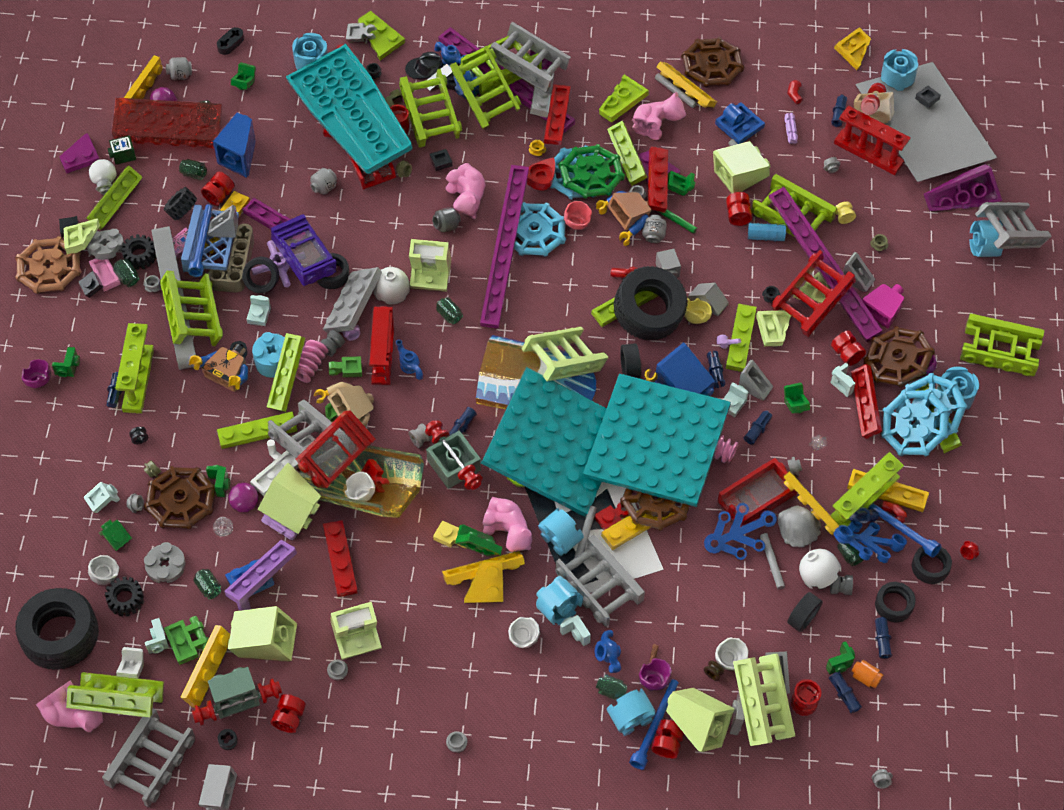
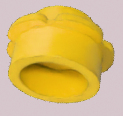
[529,140,546,156]

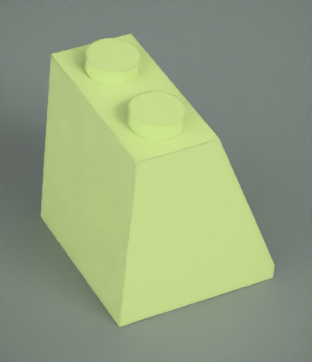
[713,141,771,194]
[257,463,321,534]
[228,606,297,661]
[666,688,734,752]

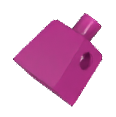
[862,284,904,329]

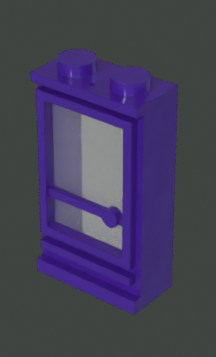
[271,214,336,286]

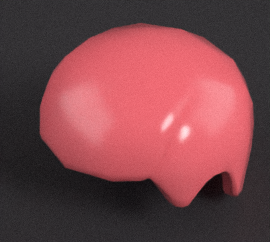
[564,201,592,230]

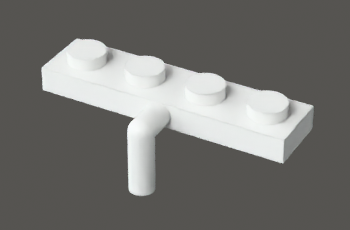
[250,435,322,496]

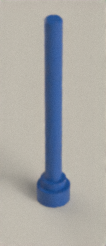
[188,204,213,277]
[868,503,941,558]
[629,679,678,770]

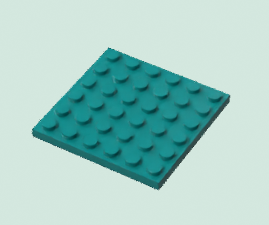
[481,367,607,517]
[583,374,731,507]

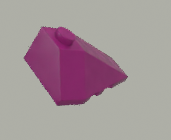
[923,164,1002,211]

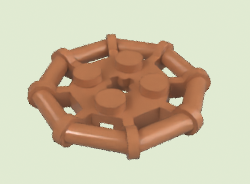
[15,236,82,294]

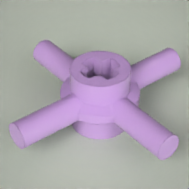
[251,240,306,287]

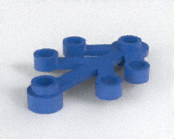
[704,503,777,560]
[834,521,907,563]

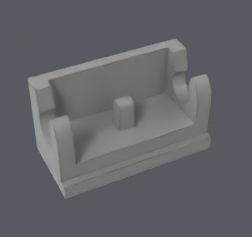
[199,764,237,810]

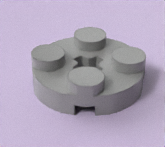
[87,229,124,260]
[144,542,185,583]

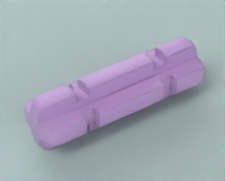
[785,113,798,144]
[261,514,297,540]

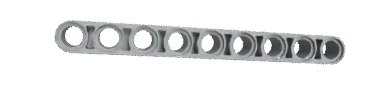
[151,226,196,370]

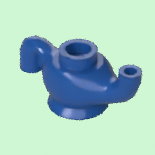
[434,42,465,67]
[396,339,423,380]
[595,630,621,673]

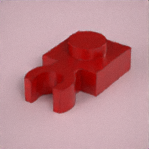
[361,459,390,493]
[594,502,629,530]

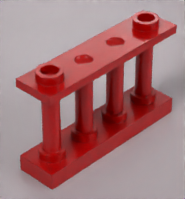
[834,105,911,175]
[772,250,856,337]

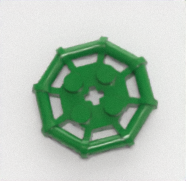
[558,144,625,199]

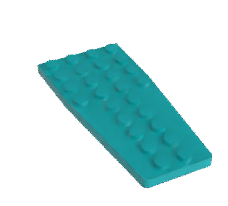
[286,44,413,174]

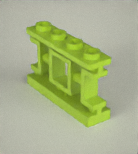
[960,313,1044,376]

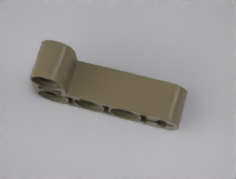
[208,224,254,292]

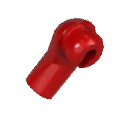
[787,80,803,105]
[611,266,637,278]
[881,501,907,523]

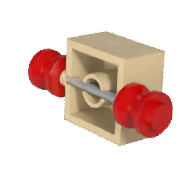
[854,83,895,124]

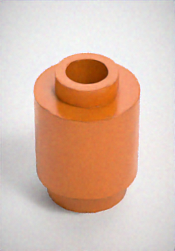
[851,660,884,689]

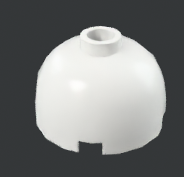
[374,267,410,305]
[799,549,841,589]

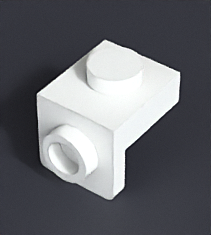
[116,647,144,679]

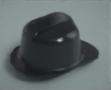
[405,52,445,79]

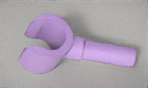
[717,335,741,349]

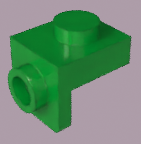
[231,62,256,90]
[668,171,695,196]
[52,347,80,377]
[784,383,810,414]
[206,465,230,497]
[99,519,132,551]
[826,641,855,674]

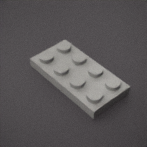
[323,267,382,334]

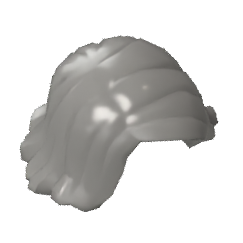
[777,506,821,547]

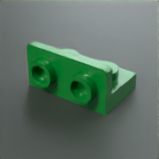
[455,524,502,556]

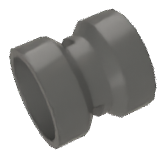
[320,330,345,357]
[830,574,853,595]

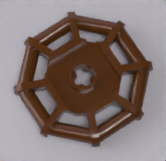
[681,36,745,87]
[864,326,935,387]
[144,466,215,530]
[620,488,690,531]

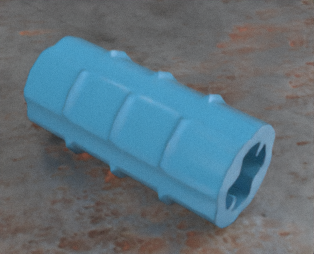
[748,223,786,241]

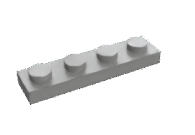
[530,69,554,118]

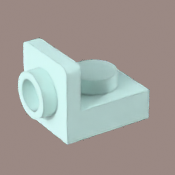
[246,295,271,326]
[831,363,855,397]
[723,383,749,417]
[84,482,120,513]
[560,615,591,646]
[145,618,169,654]

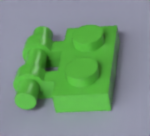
[164,616,209,665]

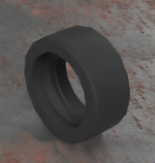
[315,253,349,289]
[242,256,279,293]
[620,343,641,379]
[912,546,952,584]
[875,581,916,623]
[787,592,823,632]

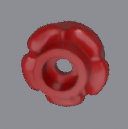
[960,541,979,560]

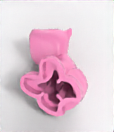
[632,92,686,140]
[446,163,486,219]
[483,497,532,552]
[36,680,103,732]

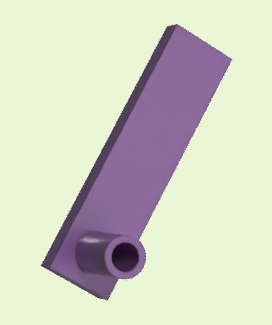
[225,540,297,611]

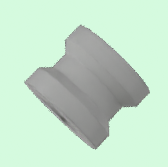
[408,424,432,448]

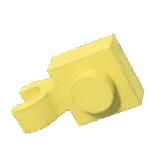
[433,521,466,548]

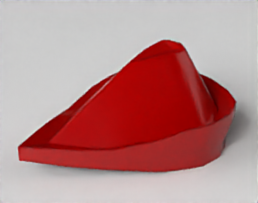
[527,157,555,191]

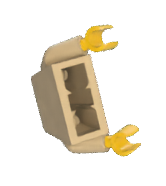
[314,382,374,432]

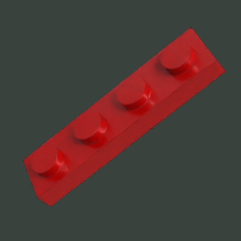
[544,84,571,145]
[648,146,668,213]
[851,364,882,439]
[323,520,358,597]

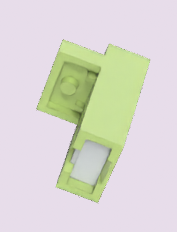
[409,239,451,292]
[331,602,382,660]

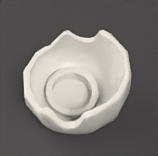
[89,159,117,184]
[345,472,375,504]
[88,555,119,585]
[508,617,540,648]
[715,637,749,670]

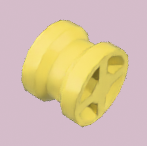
[836,202,856,224]

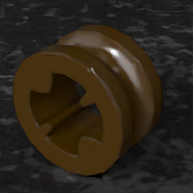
[703,660,725,681]

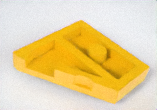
[834,27,871,70]
[464,560,503,603]

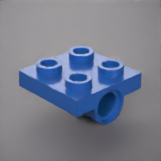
[715,102,765,144]

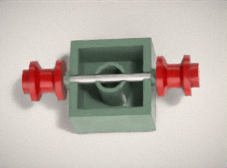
[425,420,483,490]
[192,667,282,726]

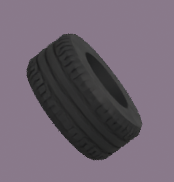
[613,266,688,340]
[15,588,99,670]

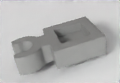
[346,23,377,42]

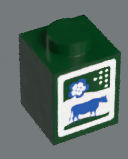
[107,135,136,165]

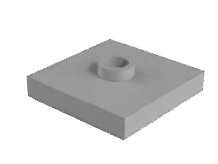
[730,692,745,735]

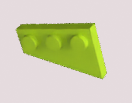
[358,11,405,61]
[599,74,649,123]

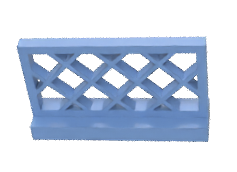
[181,205,239,272]

